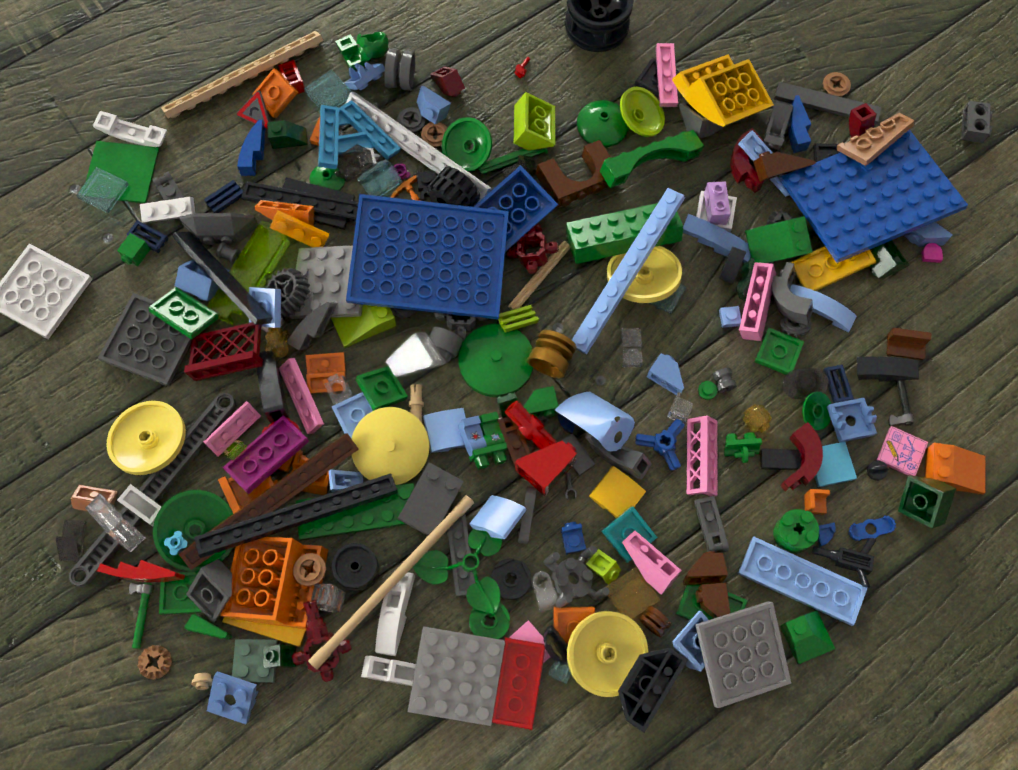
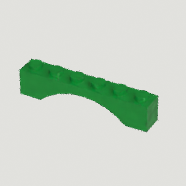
[600,130,704,188]

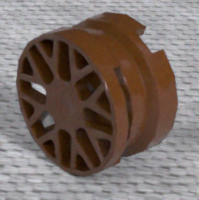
[639,606,672,638]

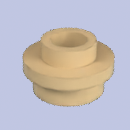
[192,673,213,690]

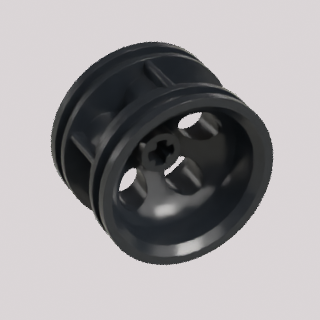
[565,0,634,52]

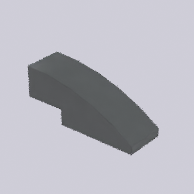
[287,302,338,350]

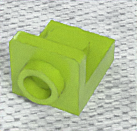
[586,549,621,585]

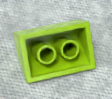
[514,92,555,150]

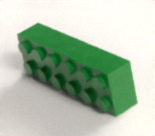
[566,203,683,264]

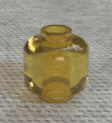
[743,404,772,433]

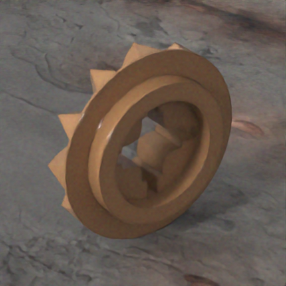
[822,72,851,97]
[421,122,447,148]
[293,553,327,587]
[137,645,172,679]

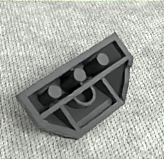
[180,213,258,245]

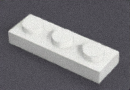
[140,197,195,223]

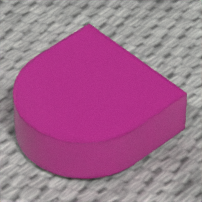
[922,243,943,263]

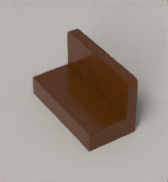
[887,328,931,360]

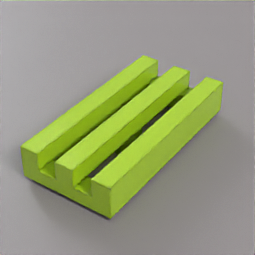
[498,305,539,333]

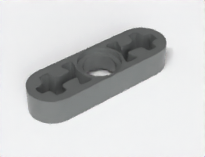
[518,486,537,544]

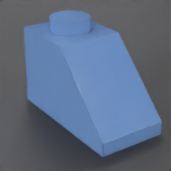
[417,86,451,124]
[904,222,952,247]
[647,353,684,397]

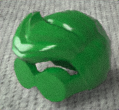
[357,32,388,61]

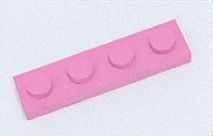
[656,43,678,107]
[279,358,324,434]

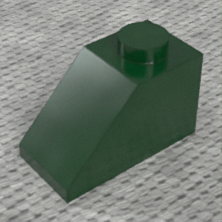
[267,120,308,149]

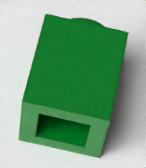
[117,233,151,266]

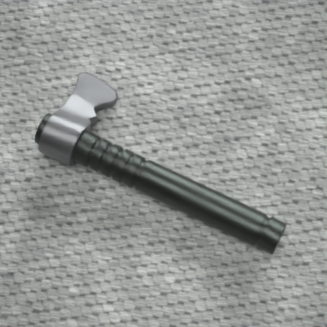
[889,380,914,426]

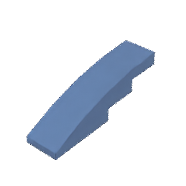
[683,214,751,264]

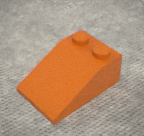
[925,443,985,494]

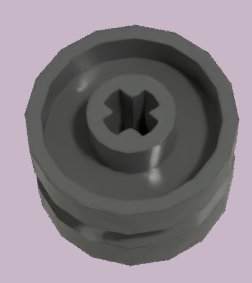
[385,48,416,91]

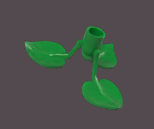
[413,529,502,614]

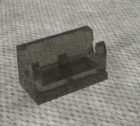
[335,144,374,182]

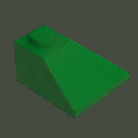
[780,611,835,664]

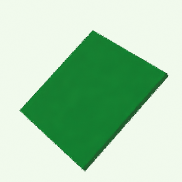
[82,141,159,203]

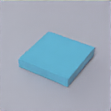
[815,442,857,488]

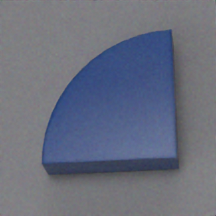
[818,522,835,547]

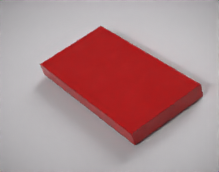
[492,637,545,730]

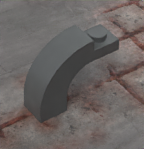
[763,100,793,150]
[772,262,814,325]
[586,433,652,480]

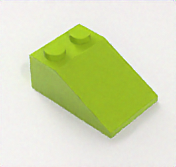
[331,305,396,348]

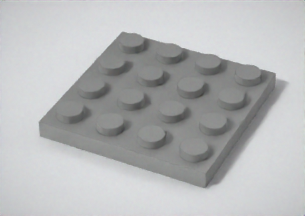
[289,245,363,319]
[695,601,791,708]
[408,626,505,726]

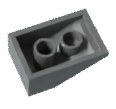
[397,462,464,536]

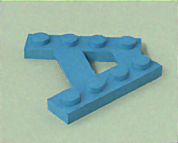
[318,100,401,169]

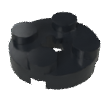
[491,558,531,600]

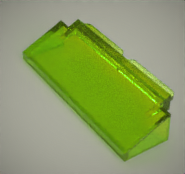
[207,220,290,325]

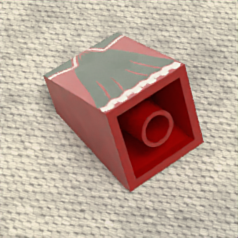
[515,441,577,497]

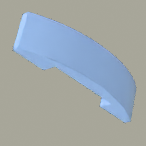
[790,284,856,332]

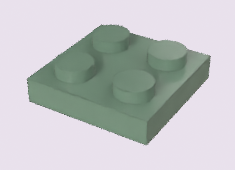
[232,639,278,683]

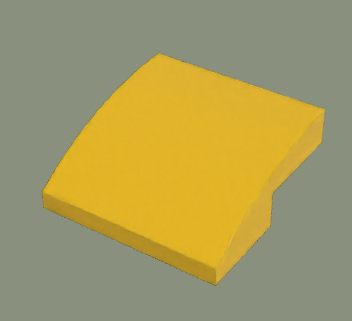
[589,466,646,518]

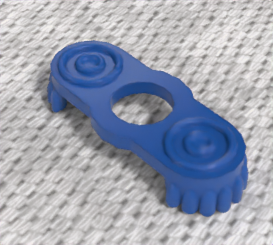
[848,515,896,541]

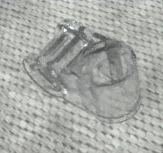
[532,571,558,613]

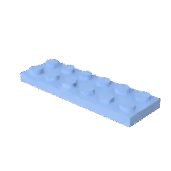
[738,537,867,626]

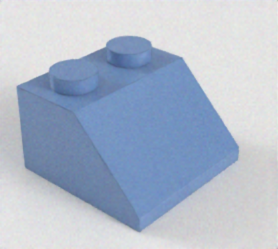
[175,259,231,301]

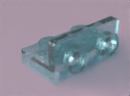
[357,159,402,196]

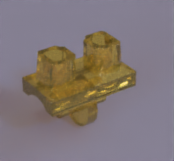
[265,327,289,357]

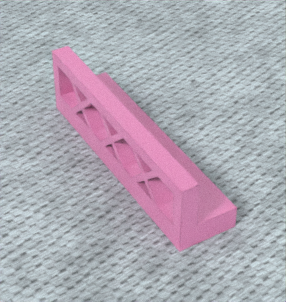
[687,416,717,497]

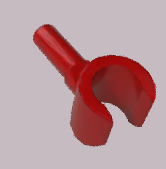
[515,57,530,78]

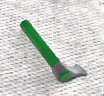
[129,583,153,649]

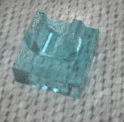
[548,660,571,684]

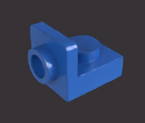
[561,522,586,555]

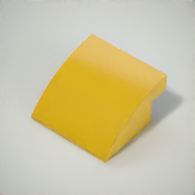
[672,54,774,127]

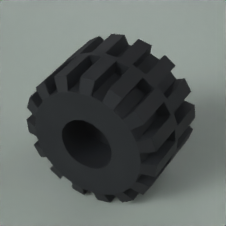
[426,166,480,207]

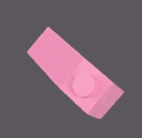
[622,531,682,595]

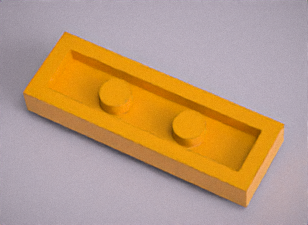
[270,210,329,248]

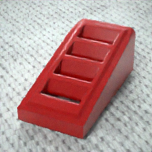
[278,60,306,94]

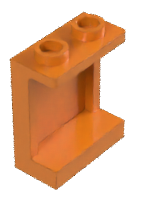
[218,475,278,514]

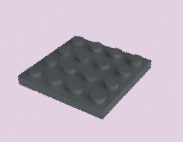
[98,293,192,387]

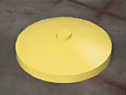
[607,246,682,303]
[107,401,186,475]
[351,407,430,485]
[567,611,648,697]

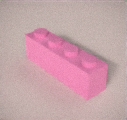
[739,262,776,341]

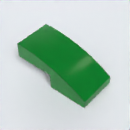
[335,34,366,70]

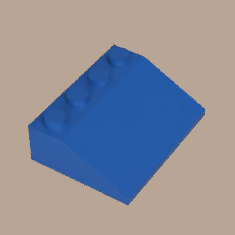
[474,165,558,252]

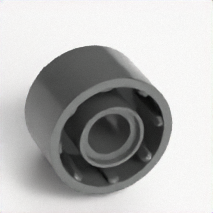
[426,327,463,363]

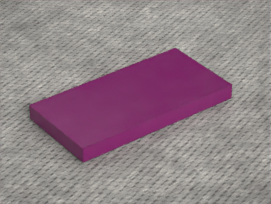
[223,415,309,494]

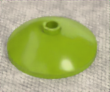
[620,87,665,137]

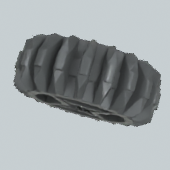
[264,268,310,318]

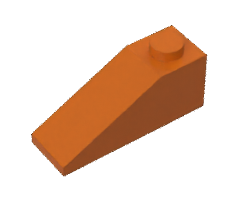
[255,200,314,226]

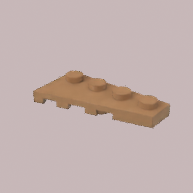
[837,113,914,166]

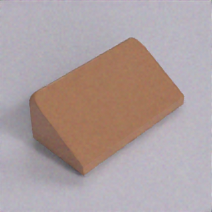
[71,485,118,515]

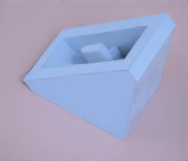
[328,470,363,492]

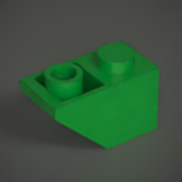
[523,386,558,418]

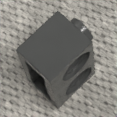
[961,101,992,143]

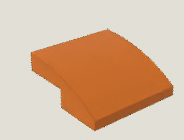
[306,352,346,393]

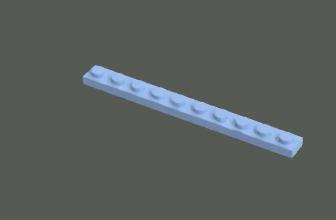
[572,188,685,354]

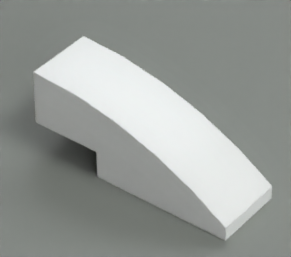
[117,484,161,526]
[361,656,416,686]

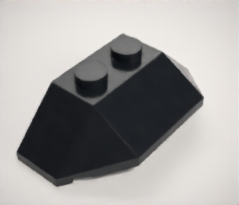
[618,648,688,733]

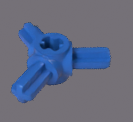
[635,419,685,471]

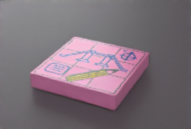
[877,426,928,476]

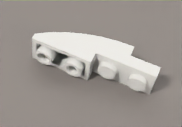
[375,573,415,656]

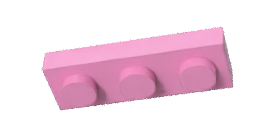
[203,401,261,457]

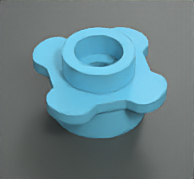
[164,531,188,555]

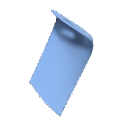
[555,391,635,451]

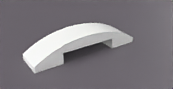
[93,111,168,147]

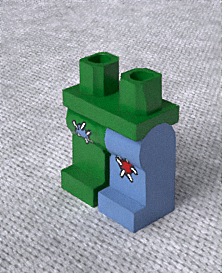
[458,412,508,470]

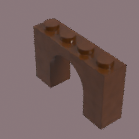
[535,140,610,208]

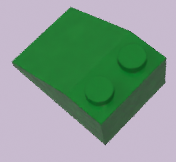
[745,216,812,266]

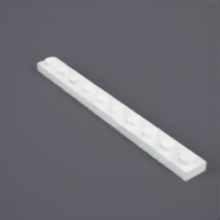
[346,92,491,202]

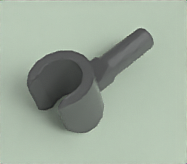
[565,473,577,499]

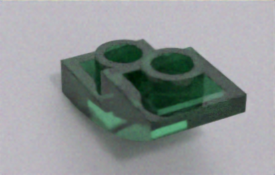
[736,258,755,301]

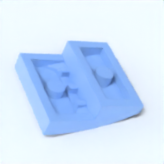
[423,408,466,453]
[470,495,527,539]

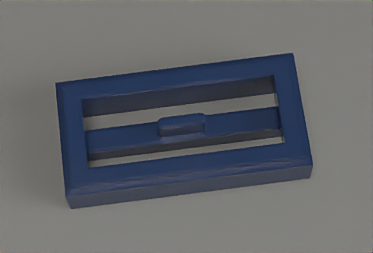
[204,180,243,213]
[127,220,169,253]
[823,364,854,403]

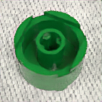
[773,509,819,554]

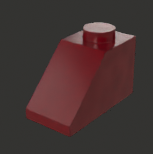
[430,66,465,97]

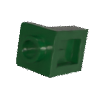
[263,644,296,668]

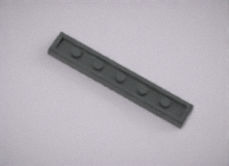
[774,82,881,125]

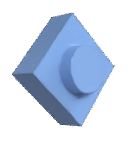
[719,306,741,328]

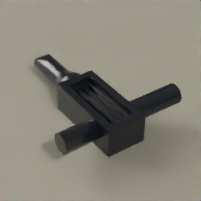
[812,538,876,588]

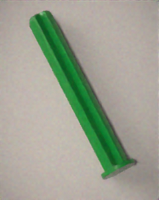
[479,148,548,174]

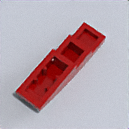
[97,560,185,582]

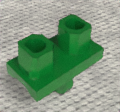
[724,432,762,463]

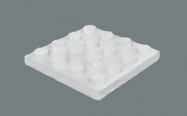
[0,244,92,339]

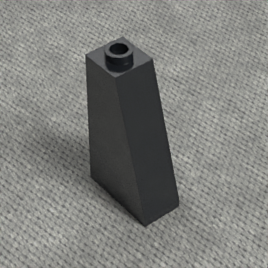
[256,350,290,423]

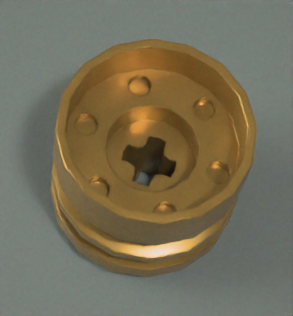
[527,330,577,378]

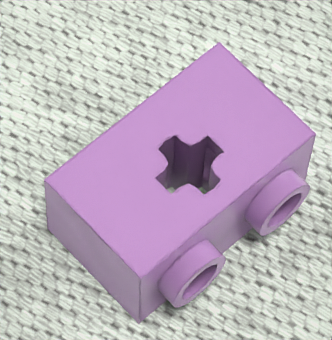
[704,182,730,225]

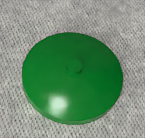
[458,324,533,397]
[153,490,233,571]

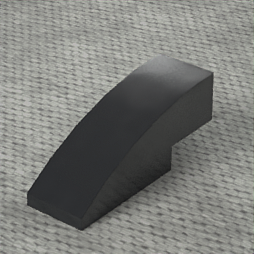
[857,356,919,382]

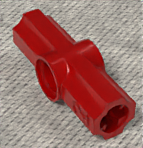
[505,401,557,449]

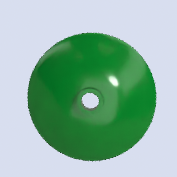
[577,100,629,147]
[442,117,492,172]

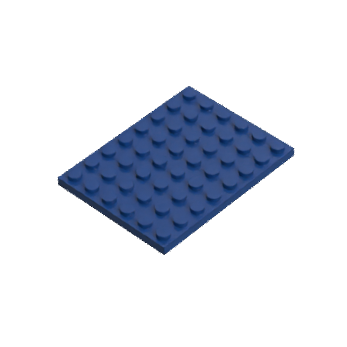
[780,130,968,263]
[346,194,509,319]

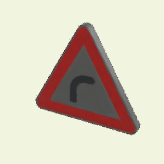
[236,91,270,129]

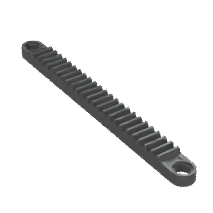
[69,393,236,587]

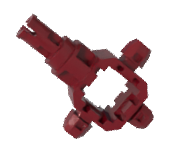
[507,223,559,274]
[292,600,352,682]

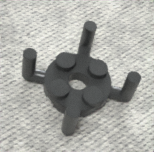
[543,546,610,608]

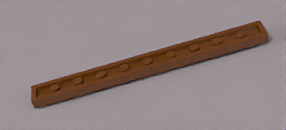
[179,433,359,570]

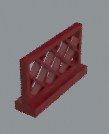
[184,322,263,381]

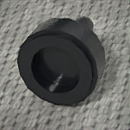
[867,460,889,481]

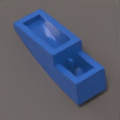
[788,95,811,153]
[237,120,266,176]

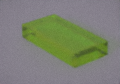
[223,440,247,461]

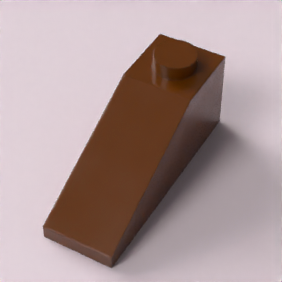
[753,151,815,182]

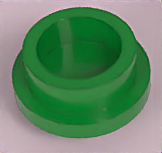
[698,381,717,400]

